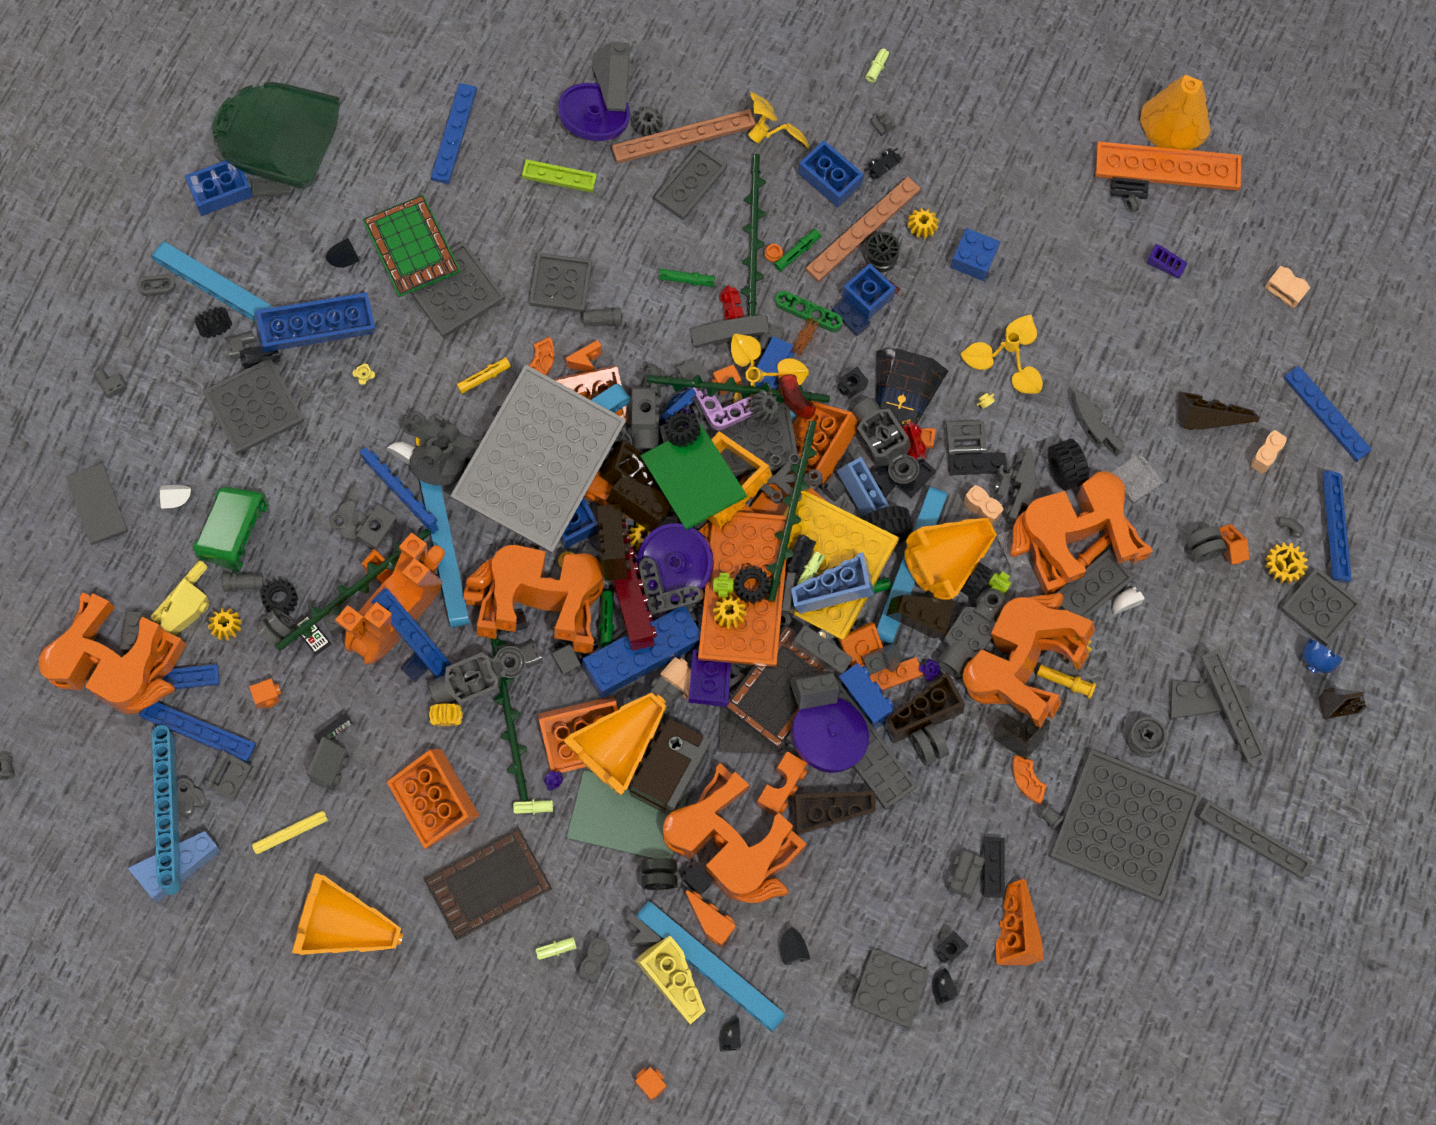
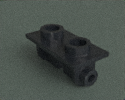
[864,148,902,180]
[239,346,281,369]
[785,535,817,577]

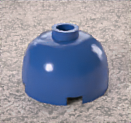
[1302,638,1343,674]

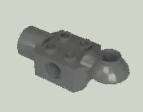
[632,363,665,457]
[852,398,919,484]
[936,588,1007,677]
[428,646,526,704]

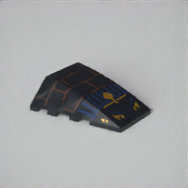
[876,348,949,427]

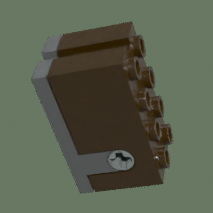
[629,718,711,815]

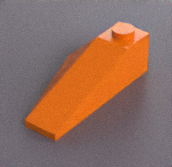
[995,879,1044,966]

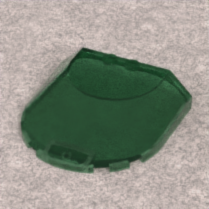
[213,82,340,189]

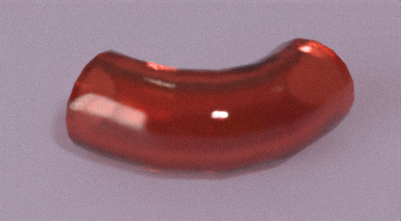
[778,374,816,420]

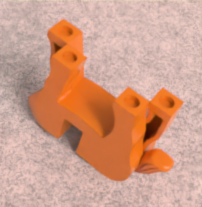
[1010,471,1153,595]
[335,532,445,665]
[466,545,604,654]
[38,592,186,714]
[963,593,1096,728]
[663,763,807,903]

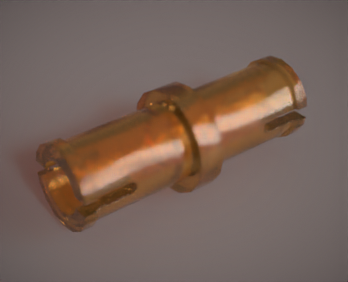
[793,318,820,355]

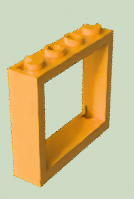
[708,431,772,528]

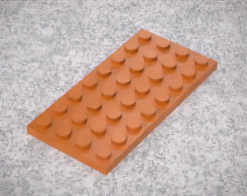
[698,512,787,667]

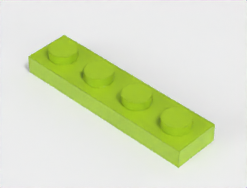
[522,159,597,193]

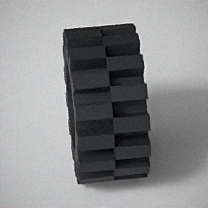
[195,307,232,338]
[664,410,701,447]
[960,562,992,599]
[734,566,770,604]
[261,579,298,615]

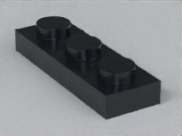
[948,453,1007,476]
[984,837,1005,898]

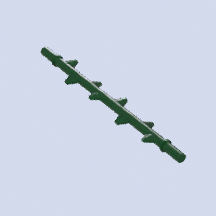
[741,153,766,316]
[646,375,830,403]
[767,421,817,602]
[275,528,431,652]
[491,632,529,802]

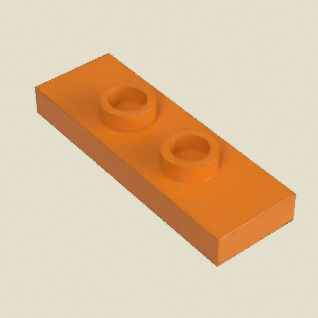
[870,657,924,691]

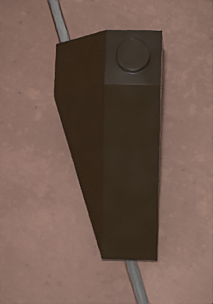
[1178,391,1260,430]
[601,440,662,491]

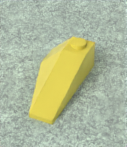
[158,578,210,647]
[634,936,705,1025]

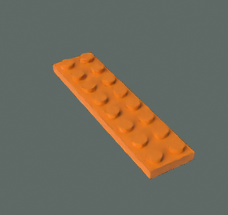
[1095,142,1242,191]

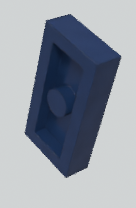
[832,297,871,337]

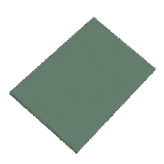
[567,770,687,859]

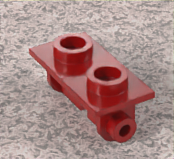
[720,285,745,320]
[902,420,927,460]

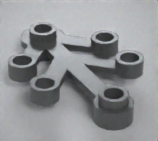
[748,453,823,504]

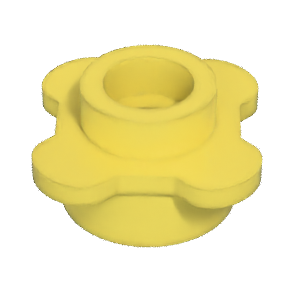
[352,364,375,385]
[976,393,995,409]

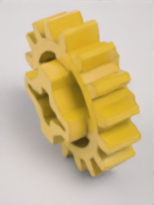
[1265,542,1308,584]

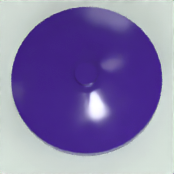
[558,83,630,141]
[637,523,714,601]
[791,698,869,773]

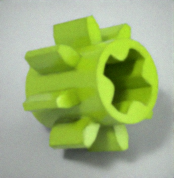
[988,571,1012,595]
[713,573,734,598]

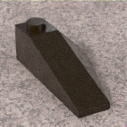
[1318,688,1366,719]

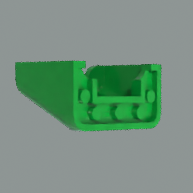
[193,486,269,573]

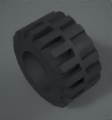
[1048,439,1089,491]
[862,506,914,543]

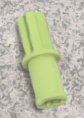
[865,48,889,83]
[797,551,825,585]
[513,799,553,815]
[536,937,577,960]

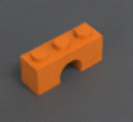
[757,751,808,816]

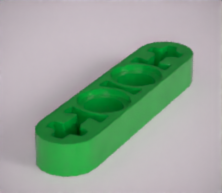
[775,291,842,332]

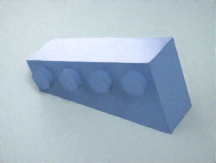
[791,552,875,614]
[128,831,220,903]

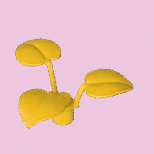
[748,92,809,150]
[961,314,1043,394]
[731,334,809,411]

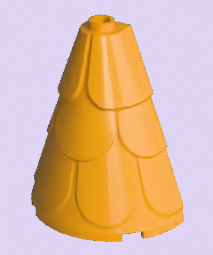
[1140,75,1211,150]
[904,518,997,600]
[564,693,666,796]
[292,873,403,955]

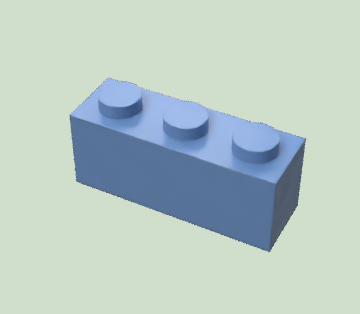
[837,457,889,517]

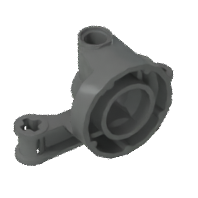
[402,411,484,485]

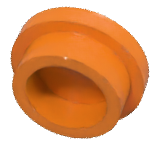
[764,244,783,262]

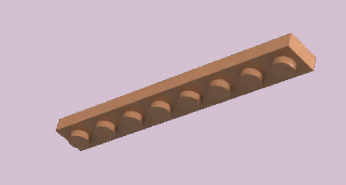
[612,109,756,164]
[805,177,921,283]

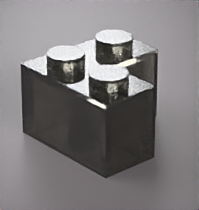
[994,714,1050,760]

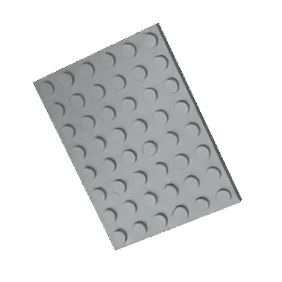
[450,364,626,553]

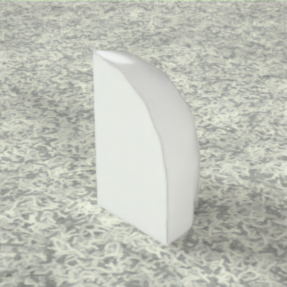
[386,441,416,466]
[160,485,191,508]
[1112,587,1145,615]

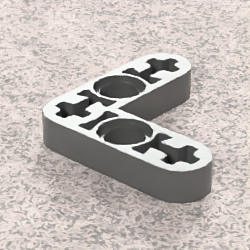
[639,558,704,613]

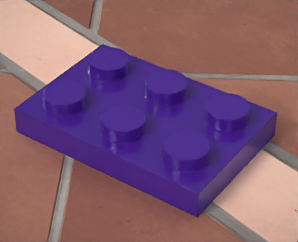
[688,650,731,707]

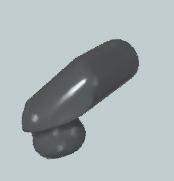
[1278,517,1304,538]

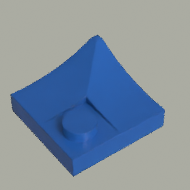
[659,388,697,426]

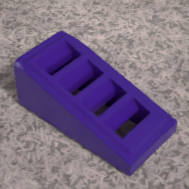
[1146,244,1187,279]

